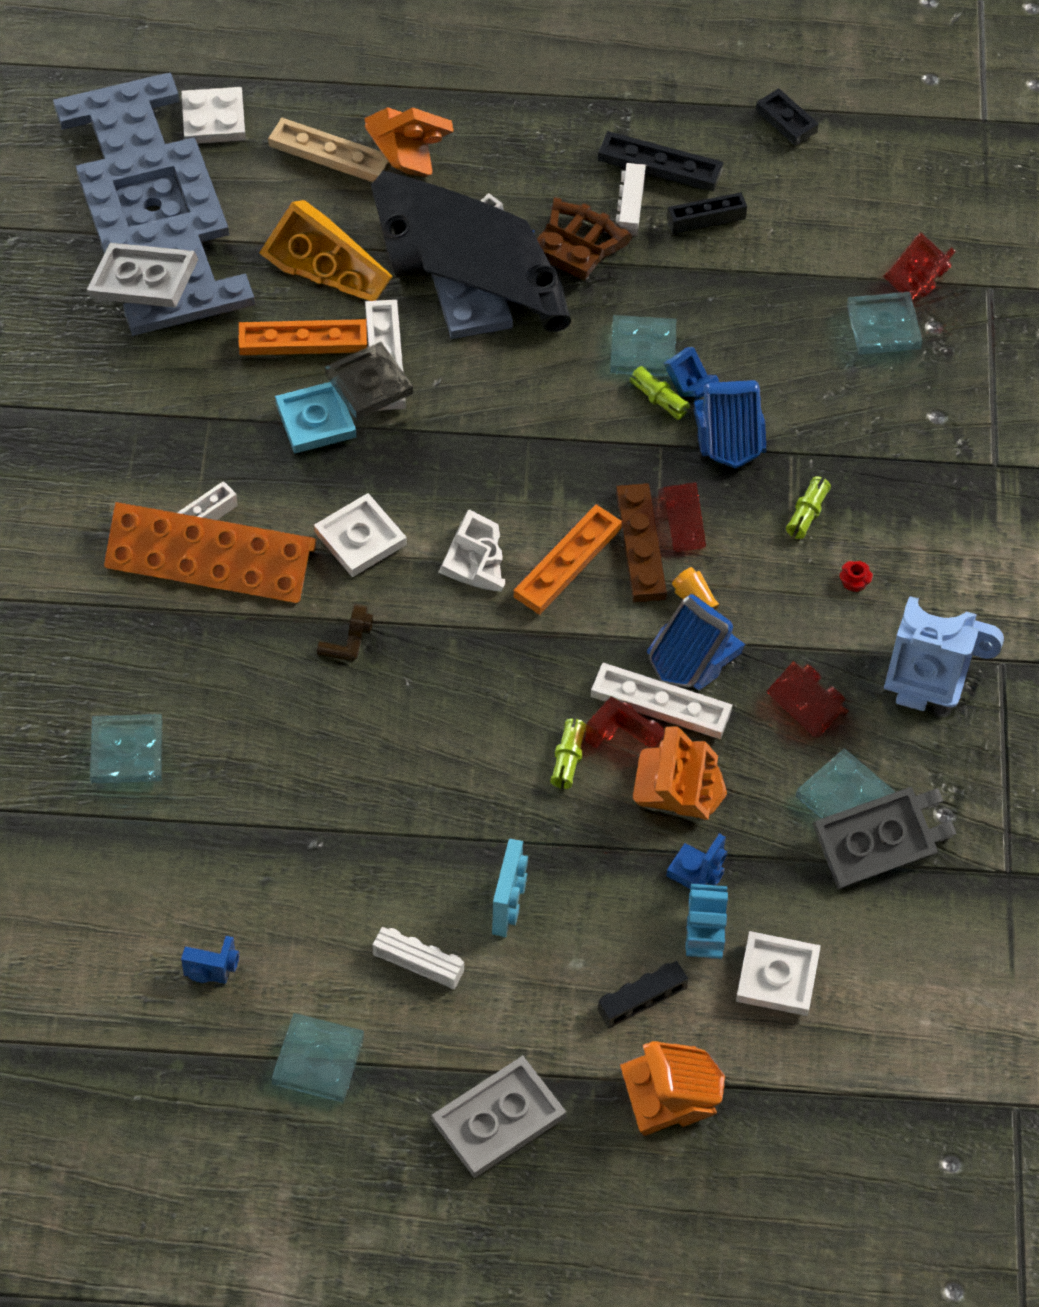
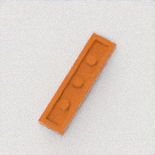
[239,319,367,355]
[513,505,622,615]

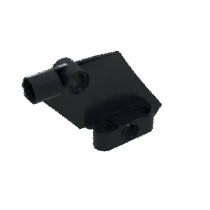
[371,170,571,332]

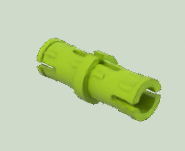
[629,366,690,420]
[786,476,831,539]
[550,719,587,789]

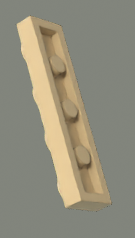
[268,117,391,182]

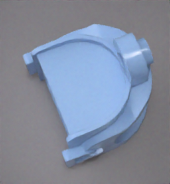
[883,596,1004,711]

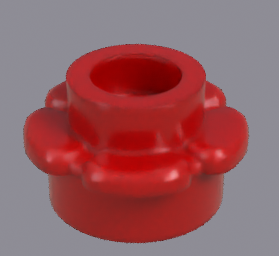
[840,561,873,592]

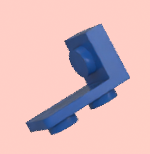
[666,833,728,889]

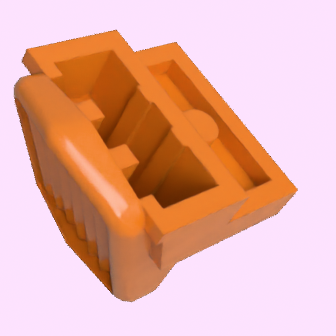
[364,107,453,177]
[633,726,727,820]
[620,1041,725,1136]

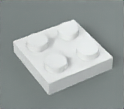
[181,87,246,144]
[314,493,407,577]
[736,931,820,1016]

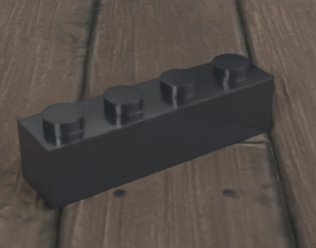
[667,192,747,234]
[597,961,688,1029]

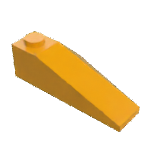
[259,200,393,301]

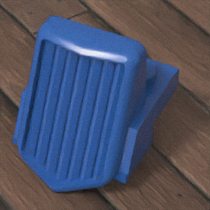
[693,380,767,468]

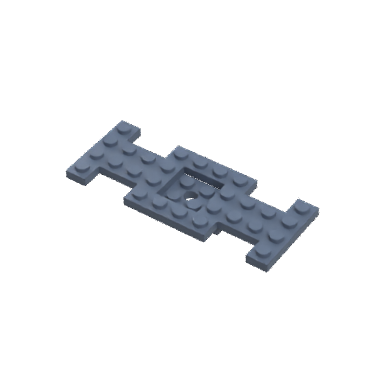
[53,72,255,336]

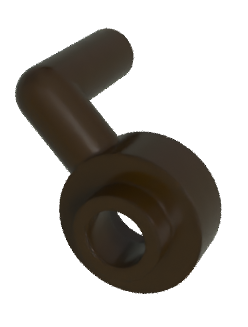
[317,604,374,661]

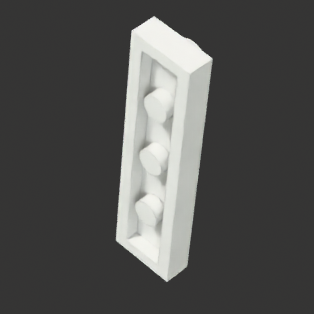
[365,300,406,411]
[591,663,732,739]

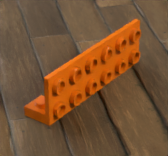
[104,502,317,603]

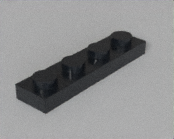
[598,131,724,192]

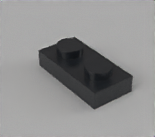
[755,88,819,146]

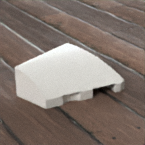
[439,510,505,592]

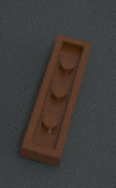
[616,483,667,603]

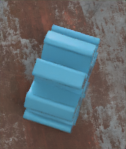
[685,884,728,959]

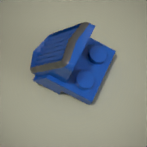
[647,594,745,690]

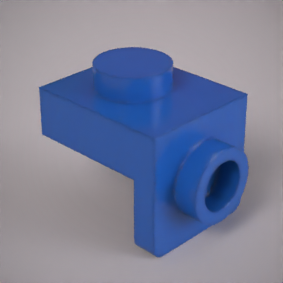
[663,347,719,399]
[181,936,240,984]

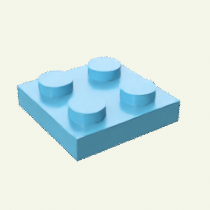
[275,380,356,454]
[492,839,528,937]

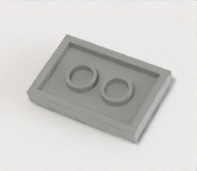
[87,243,198,308]
[431,1056,566,1178]

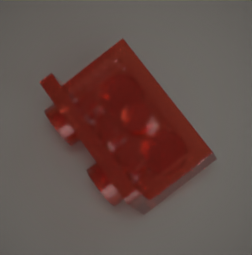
[883,232,956,302]
[766,661,850,738]

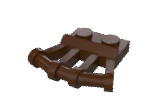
[537,197,632,281]

